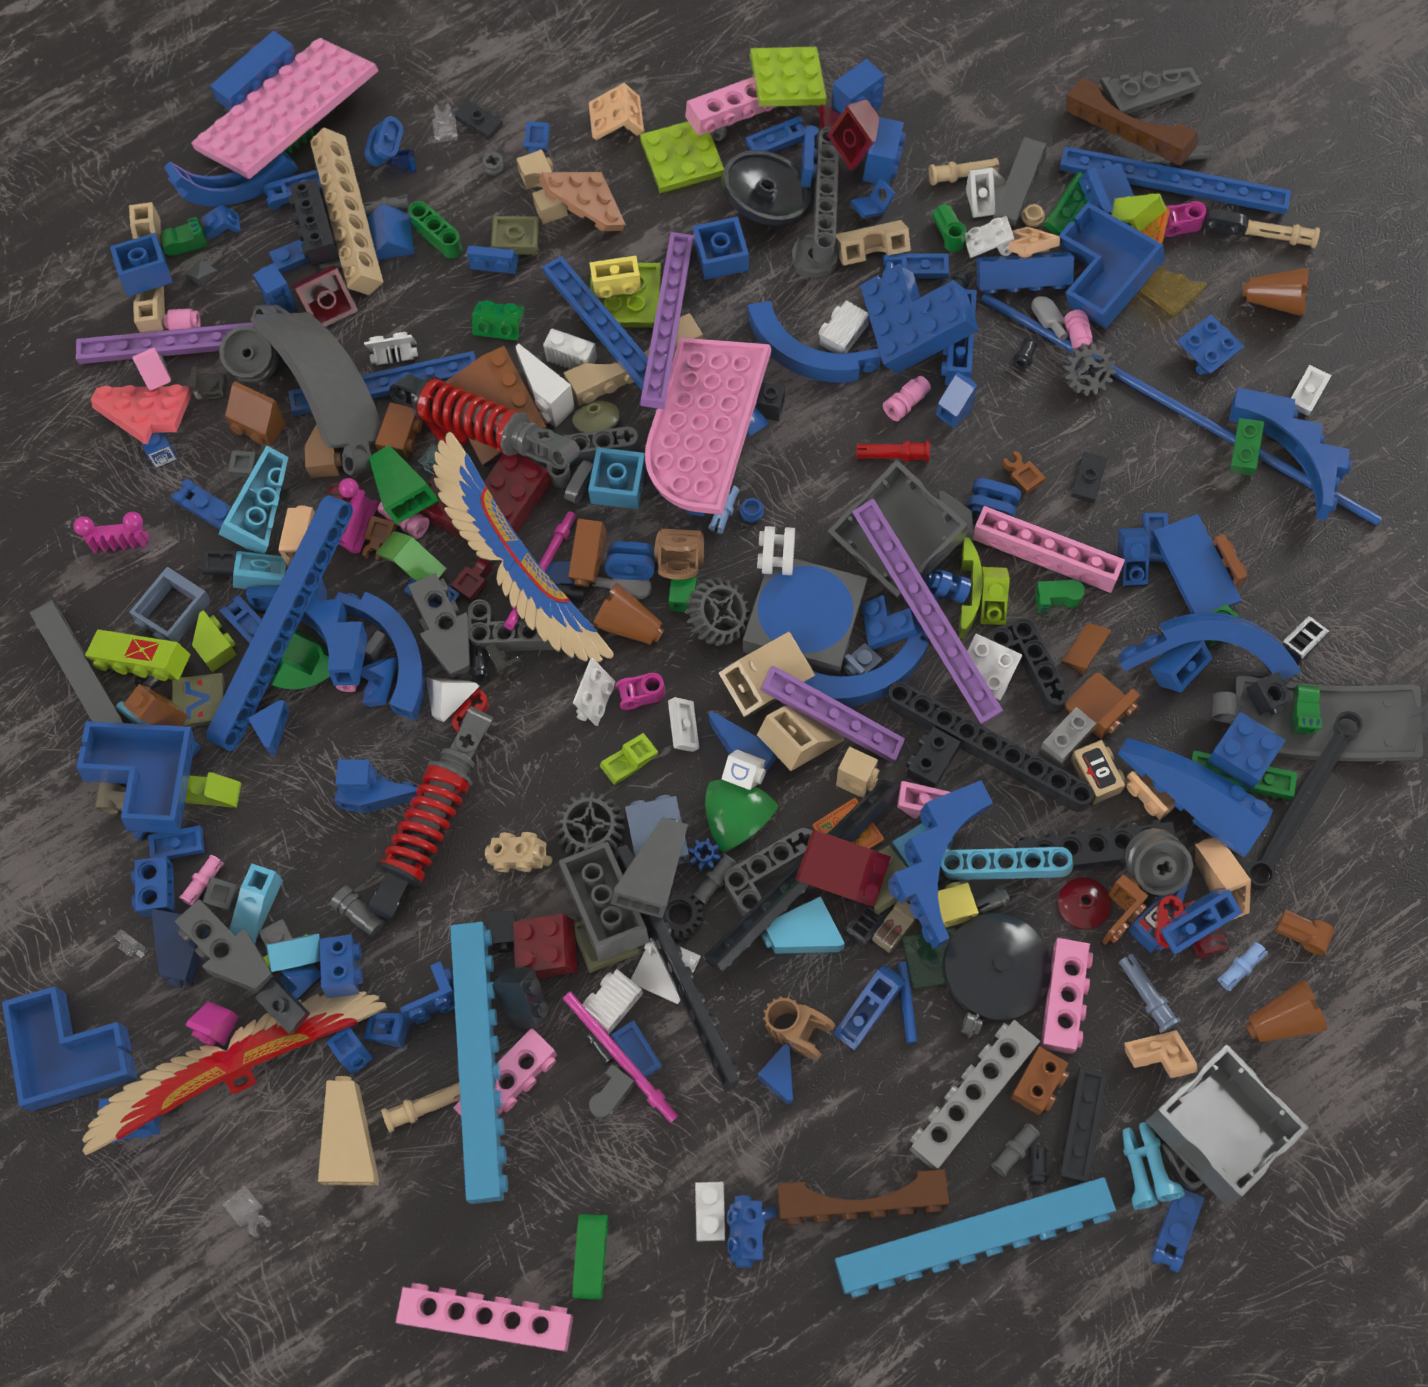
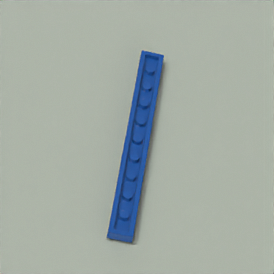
[1059,146,1291,215]

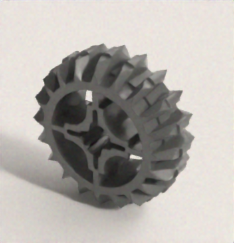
[684,578,751,646]
[554,792,625,854]

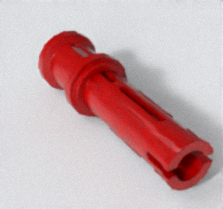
[857,441,930,462]

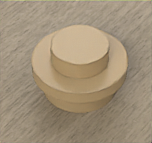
[1021,204,1045,227]

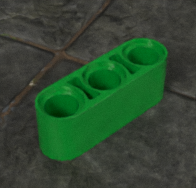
[408,201,463,259]
[573,1214,608,1300]

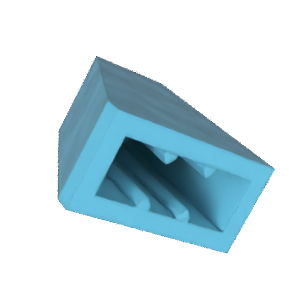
[761,897,845,954]

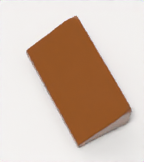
[1062,623,1111,675]

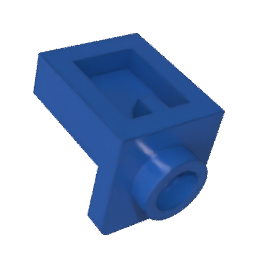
[326,1027,373,1075]

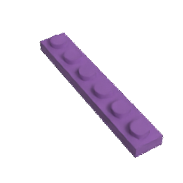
[759,665,905,763]

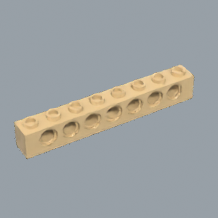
[310,128,383,295]

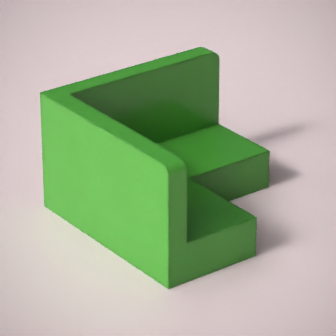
[376,531,446,581]

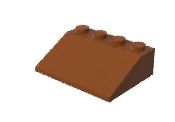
[445,346,546,466]

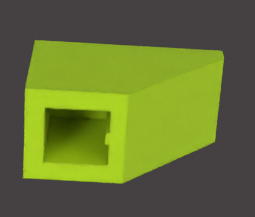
[1111,194,1166,232]
[980,567,1010,625]
[192,610,237,672]

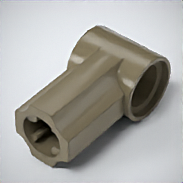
[95,782,126,814]

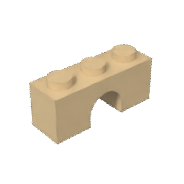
[516,150,568,224]
[835,220,911,265]

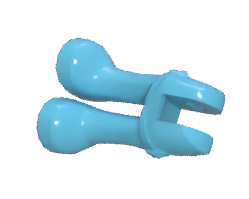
[1123,1122,1185,1210]

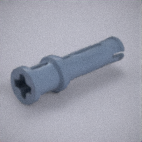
[1119,954,1181,1034]

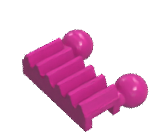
[339,478,379,553]
[73,512,149,553]

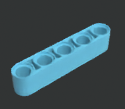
[941,847,1073,880]

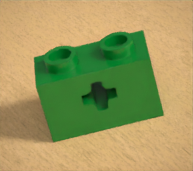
[1229,418,1264,476]

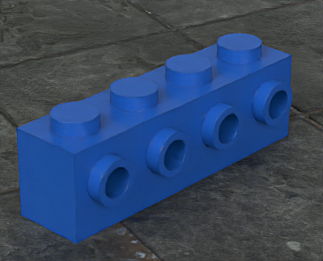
[210,31,296,111]
[976,252,1074,293]
[941,289,977,386]

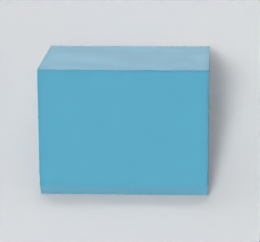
[233,551,286,589]

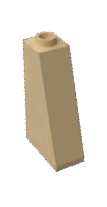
[318,1076,379,1186]

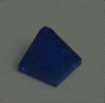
[391,149,416,172]

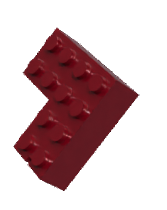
[419,454,551,542]

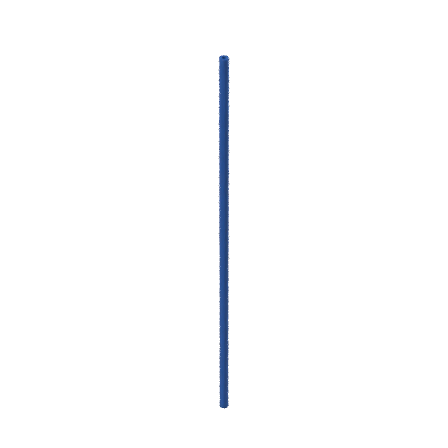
[981,293,1382,526]

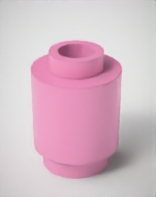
[164,309,201,330]

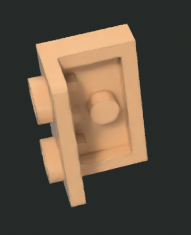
[1125,771,1176,820]

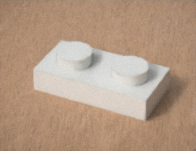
[1291,365,1331,416]
[668,697,699,752]
[696,1182,725,1241]

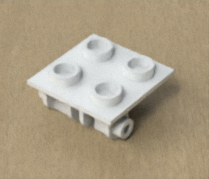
[965,216,1014,258]
[364,332,418,365]
[967,634,1022,700]
[573,658,615,726]
[631,939,701,1004]

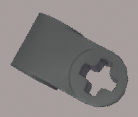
[1160,1143,1204,1192]

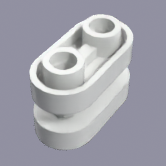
[757,526,795,575]

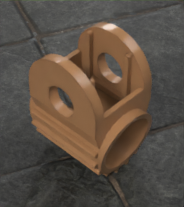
[654,529,704,579]
[763,996,835,1060]

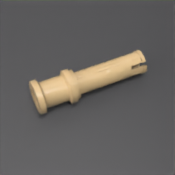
[929,158,999,185]
[1245,220,1320,249]
[381,1082,460,1132]

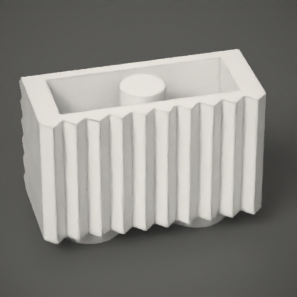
[818,301,869,354]
[543,329,597,369]
[583,969,643,1035]

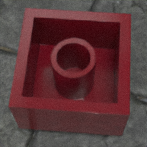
[513,914,578,979]

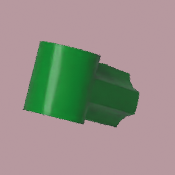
[932,204,966,253]

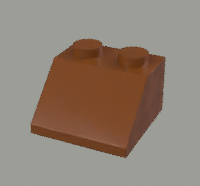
[225,382,286,446]

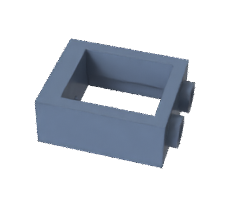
[129,567,212,642]

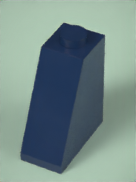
[152,909,210,988]

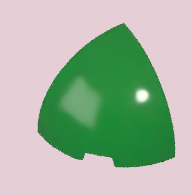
[271,628,330,689]
[705,779,778,852]

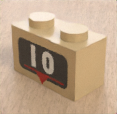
[1070,740,1126,805]

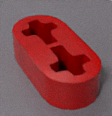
[452,689,489,733]
[1155,896,1184,948]

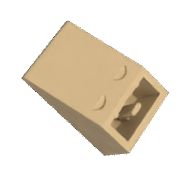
[719,632,815,717]
[757,706,844,771]

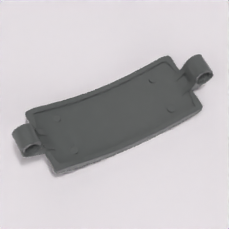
[251,305,382,475]
[1213,676,1428,761]

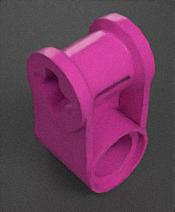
[1164,202,1206,237]
[615,673,666,710]

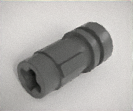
[330,885,385,937]

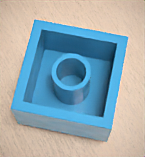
[588,447,646,510]

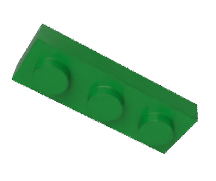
[1043,172,1087,236]

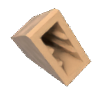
[279,505,315,567]
[1195,837,1251,920]

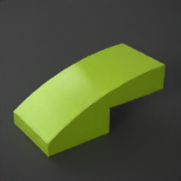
[600,733,658,786]

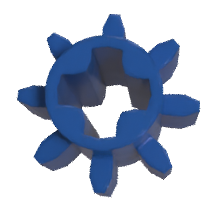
[688,838,720,872]

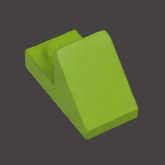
[185,772,241,808]

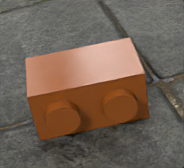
[375,403,423,461]

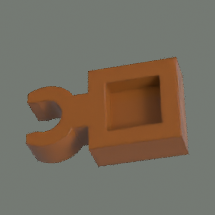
[1002,451,1046,495]
[363,516,396,562]

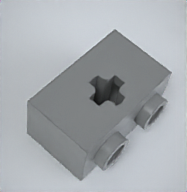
[1039,707,1096,768]

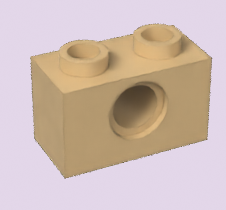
[836,747,880,798]

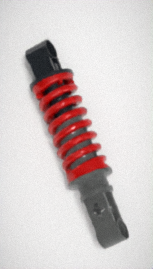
[389,374,580,469]
[367,706,494,921]

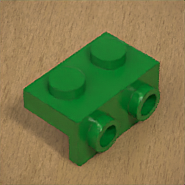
[472,301,524,340]

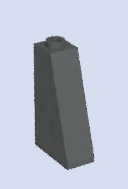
[610,817,688,918]

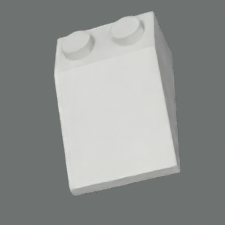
[516,344,575,428]

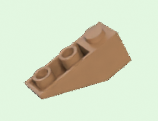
[305,424,342,478]

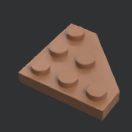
[539,172,626,231]

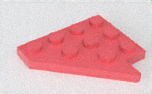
[91,385,192,444]

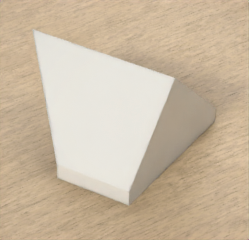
[966,167,1007,218]
[426,677,479,722]

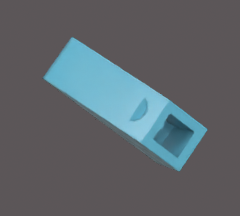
[230,864,283,944]

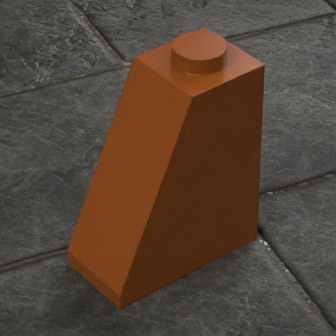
[568,519,608,587]
[123,684,189,726]

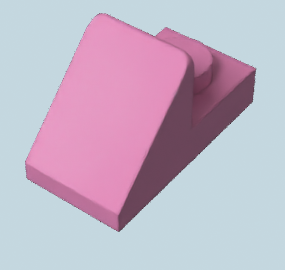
[132,347,171,390]
[897,781,951,819]

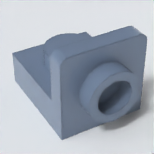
[843,643,882,676]

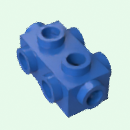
[727,1196,777,1268]

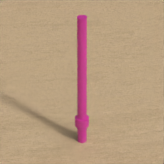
[504,511,576,630]
[563,991,678,1123]

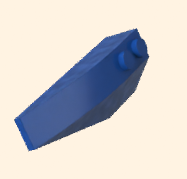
[1117,738,1273,858]

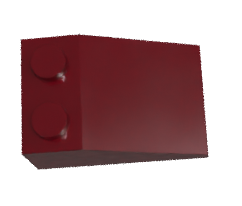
[795,829,891,907]

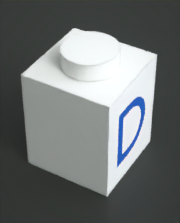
[722,750,766,790]

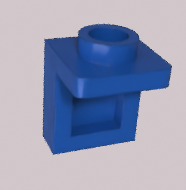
[522,121,550,154]
[202,204,241,239]

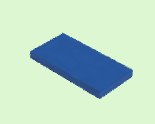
[1152,514,1242,614]

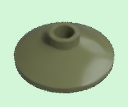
[573,401,620,433]

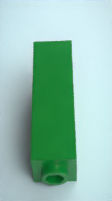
[369,445,439,525]

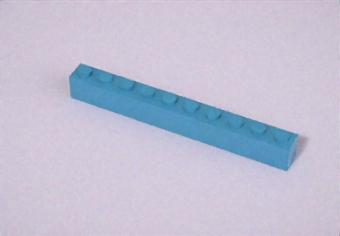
[450,922,508,1204]
[835,1177,1116,1298]

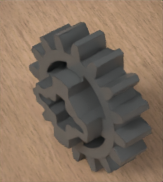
[1063,342,1116,396]

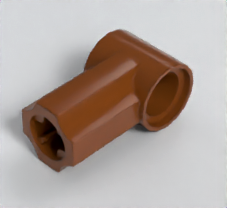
[1275,909,1335,955]

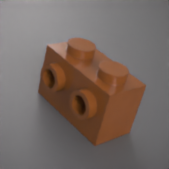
[1010,1046,1069,1115]

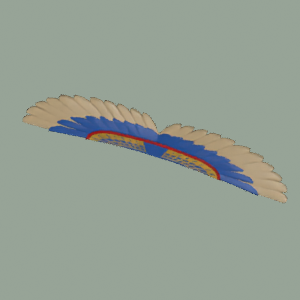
[433,432,614,662]

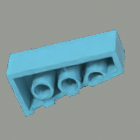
[219,445,289,554]

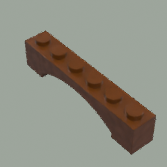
[1066,78,1198,166]
[777,1169,949,1226]

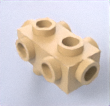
[485,832,552,872]

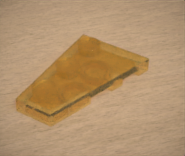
[1140,265,1207,318]

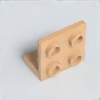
[589,83,644,140]

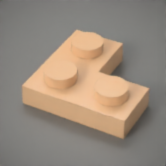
[1009,227,1060,258]
[1124,1030,1197,1078]

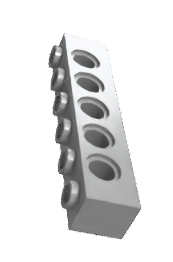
[910,1020,1040,1170]

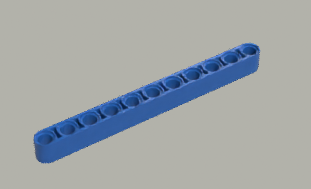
[206,495,353,751]

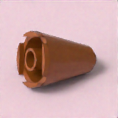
[1243,268,1309,316]
[592,583,664,644]
[1245,980,1328,1043]

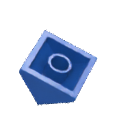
[367,204,415,260]

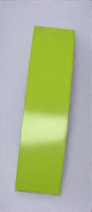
[959,538,983,639]

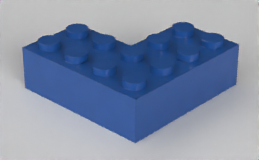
[1059,202,1165,329]
[860,263,979,374]
[76,721,195,834]
[2,986,137,1111]

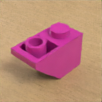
[186,1001,239,1046]

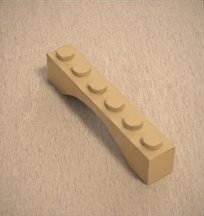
[129,202,166,333]
[564,313,703,406]

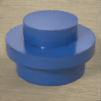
[740,498,764,522]

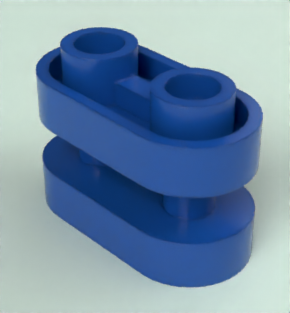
[364,116,403,167]
[967,478,1022,518]
[604,541,655,581]
[924,569,971,603]

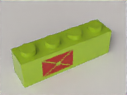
[85,629,191,681]

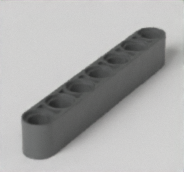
[812,127,839,264]
[30,600,126,723]

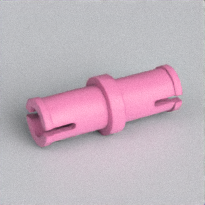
[179,855,224,906]

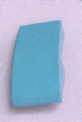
[266,934,320,972]

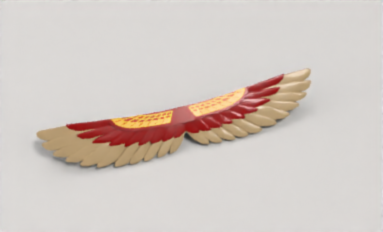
[82,991,387,1155]

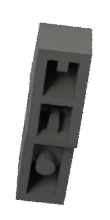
[408,573,470,679]
[175,899,274,994]

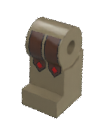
[872,902,918,953]

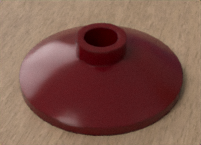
[1058,878,1111,930]

